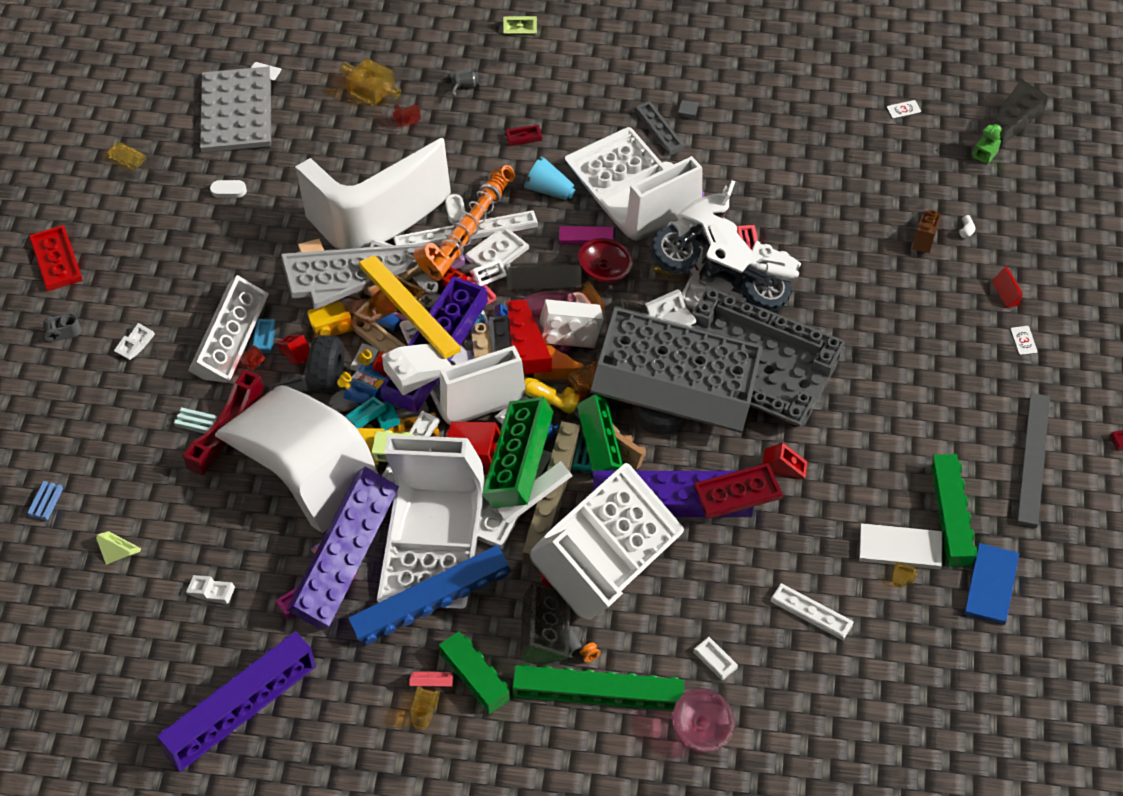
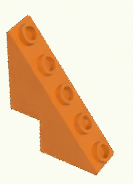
[534,344,586,379]

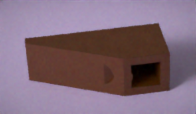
[912,210,941,254]

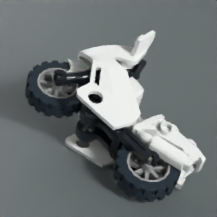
[650,180,801,312]

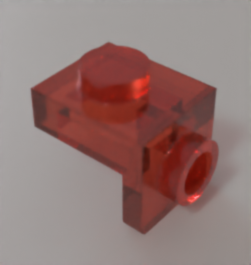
[393,104,421,127]
[239,345,266,371]

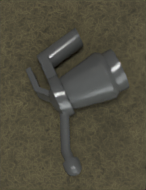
[451,68,479,97]

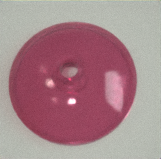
[523,290,577,319]
[672,688,735,753]

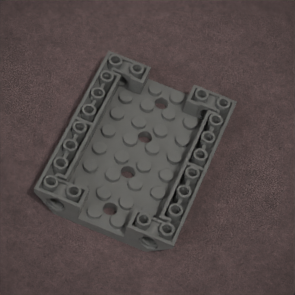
[691,287,845,427]
[590,306,763,433]

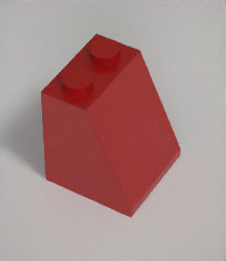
[446,422,500,476]

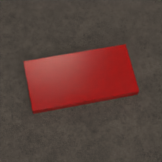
[29,225,83,292]

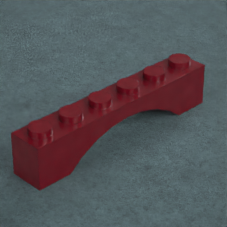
[183,369,264,476]

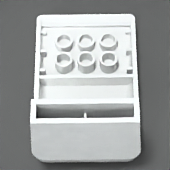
[565,127,702,241]
[295,138,451,250]
[400,310,526,425]
[215,385,378,533]
[377,435,484,609]
[530,463,684,620]

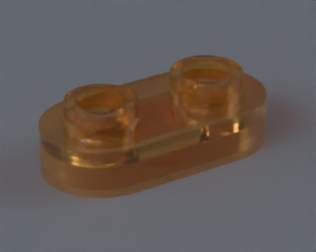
[582,280,608,312]

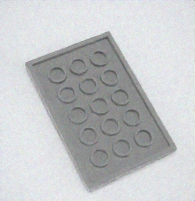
[200,66,271,152]

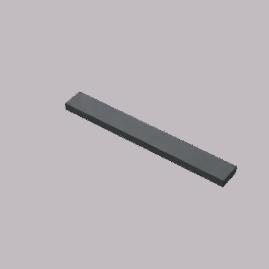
[1017,393,1050,528]

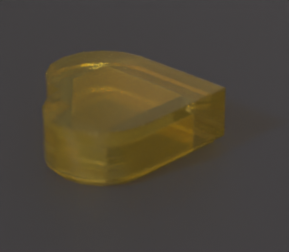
[892,562,918,587]

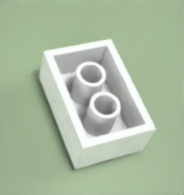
[538,299,604,348]

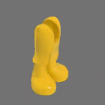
[524,378,579,414]

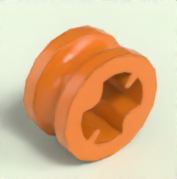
[579,643,601,663]

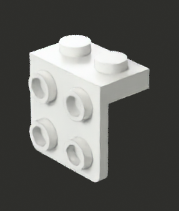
[645,289,696,326]

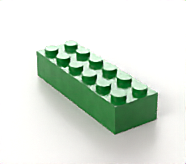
[482,397,554,508]

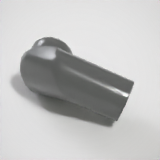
[461,262,487,279]

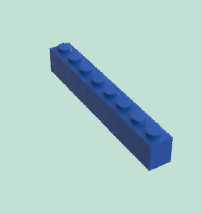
[349,545,511,646]

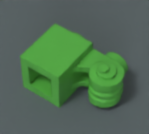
[973,124,1001,165]

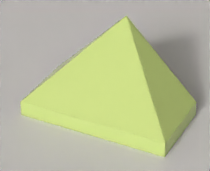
[503,16,537,33]
[96,531,141,565]

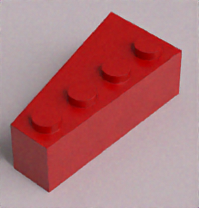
[507,299,552,374]

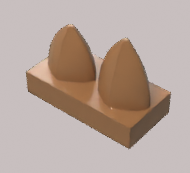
[615,431,646,469]

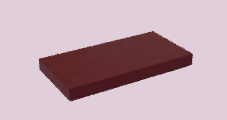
[693,463,783,519]

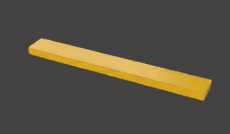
[359,255,461,359]

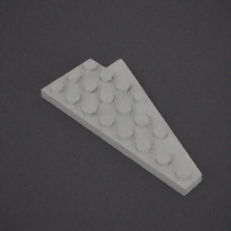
[281,243,427,309]

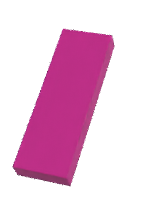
[559,226,613,244]

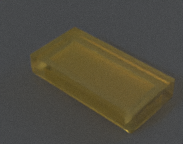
[107,141,146,170]

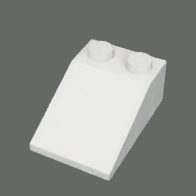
[382,344,452,395]

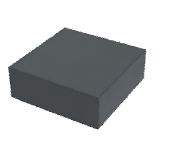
[678,100,699,119]

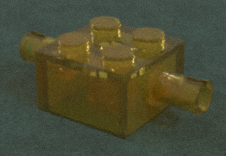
[340,57,401,106]

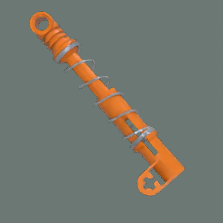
[414,165,515,281]

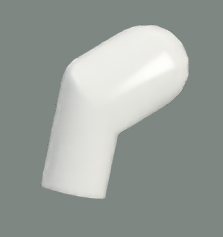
[959,215,975,238]

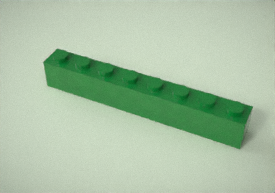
[513,664,684,712]

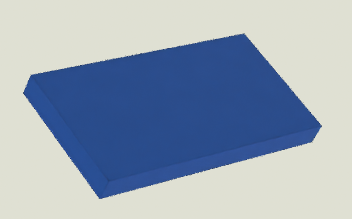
[964,543,1019,625]

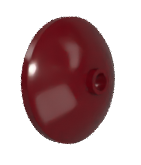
[578,238,633,283]

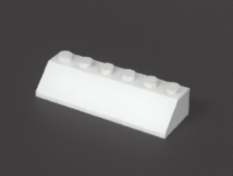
[188,275,269,382]

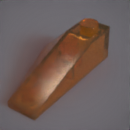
[354,276,426,324]

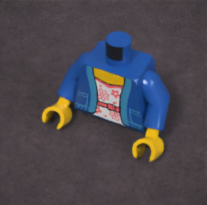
[337,349,386,404]

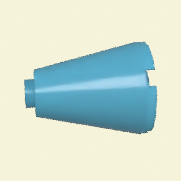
[524,156,576,200]

